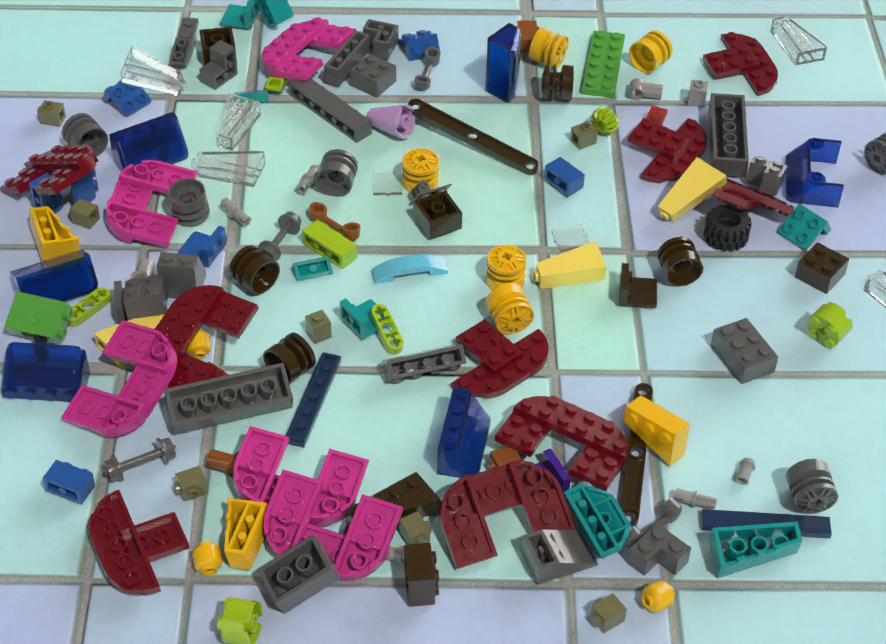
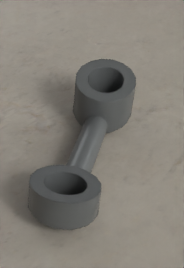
[414,46,441,90]
[624,497,682,547]

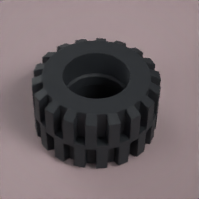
[703,205,752,252]

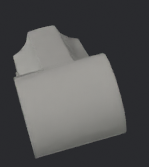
[629,78,663,100]
[131,258,155,279]

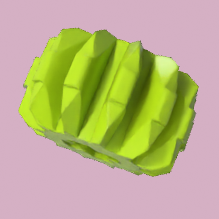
[590,106,620,136]

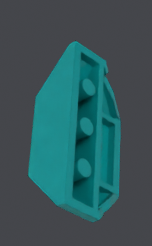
[564,483,632,559]

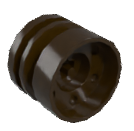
[541,64,574,100]
[657,237,704,287]
[229,245,280,295]
[263,332,316,384]

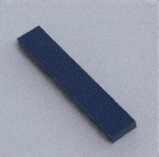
[286,352,341,448]
[701,509,832,538]

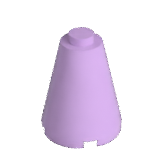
[366,105,415,139]

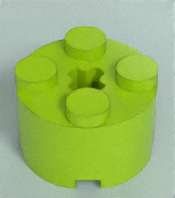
[807,302,853,349]
[217,597,263,644]

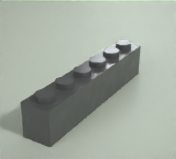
[289,78,372,143]

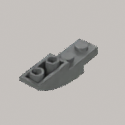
[169,17,199,66]

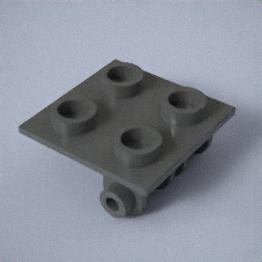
[410,180,452,204]

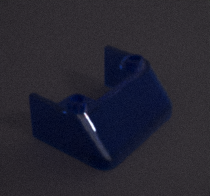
[784,138,844,208]

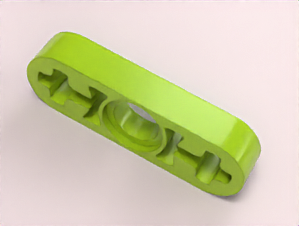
[68,287,111,327]
[370,304,404,355]

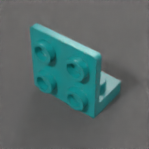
[221,0,260,29]
[255,0,294,28]
[778,204,831,250]
[340,298,387,340]

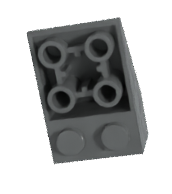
[521,529,598,585]

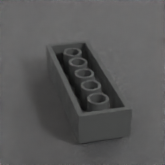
[708,93,749,177]
[164,363,293,435]

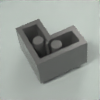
[363,19,399,60]
[199,40,238,90]
[746,156,788,196]
[627,523,691,576]

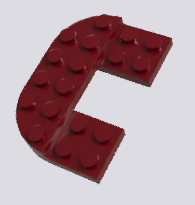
[0,144,99,195]
[155,285,259,389]
[494,396,628,491]
[438,460,576,570]

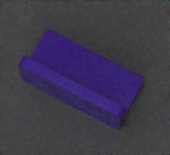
[534,448,571,493]

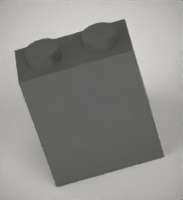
[156,252,206,299]

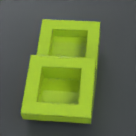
[265,75,289,92]

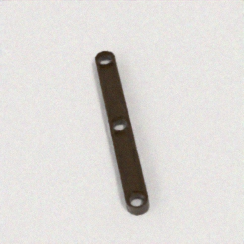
[408,99,538,175]
[621,383,653,527]

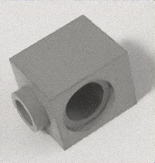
[688,80,708,107]

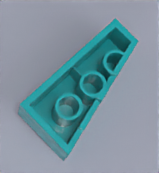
[709,522,802,579]

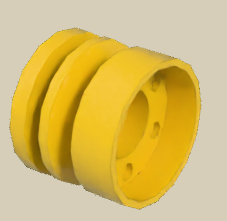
[529,28,569,68]
[629,30,673,73]
[402,148,439,193]
[486,245,527,290]
[486,283,534,334]

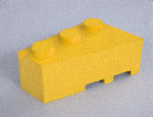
[29,206,79,260]
[624,396,690,466]
[224,498,268,570]

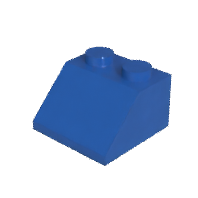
[71,168,99,204]

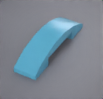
[372,255,448,284]

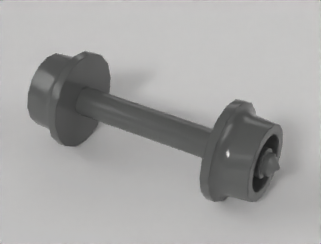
[258,211,302,261]
[103,438,176,482]

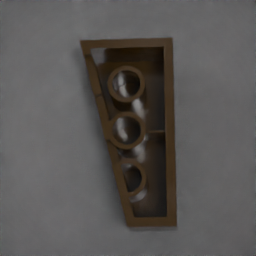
[346,472,441,528]

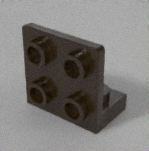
[619,263,657,308]

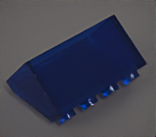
[485,23,522,103]
[109,112,189,172]
[10,249,98,302]
[1,342,90,402]
[437,386,491,478]

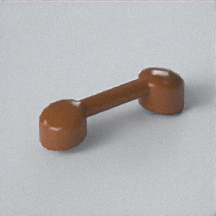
[309,202,361,241]

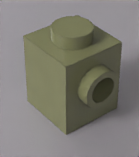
[37,100,66,127]
[570,121,598,150]
[69,199,100,229]
[305,310,332,344]
[173,466,208,502]
[399,511,432,545]
[590,593,627,634]

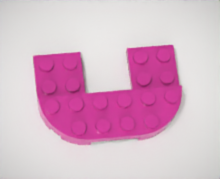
[261,17,356,81]
[106,160,198,248]
[61,320,177,437]
[233,426,369,527]
[264,469,403,581]

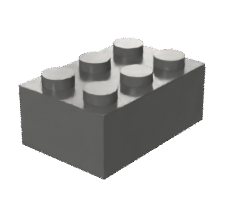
[711,318,778,384]
[258,534,341,614]

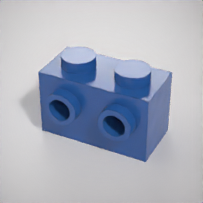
[544,157,585,196]
[29,173,63,213]
[42,460,95,504]

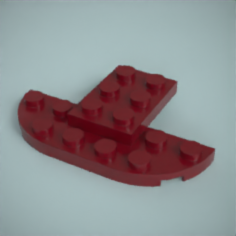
[703,32,778,96]
[627,118,707,183]
[713,178,794,217]
[451,319,549,399]
[89,490,189,595]

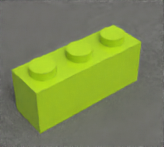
[302,219,357,269]

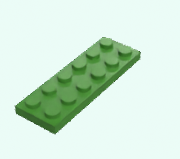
[582,30,625,98]

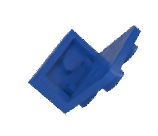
[399,30,440,60]
[102,75,152,117]
[178,226,227,267]

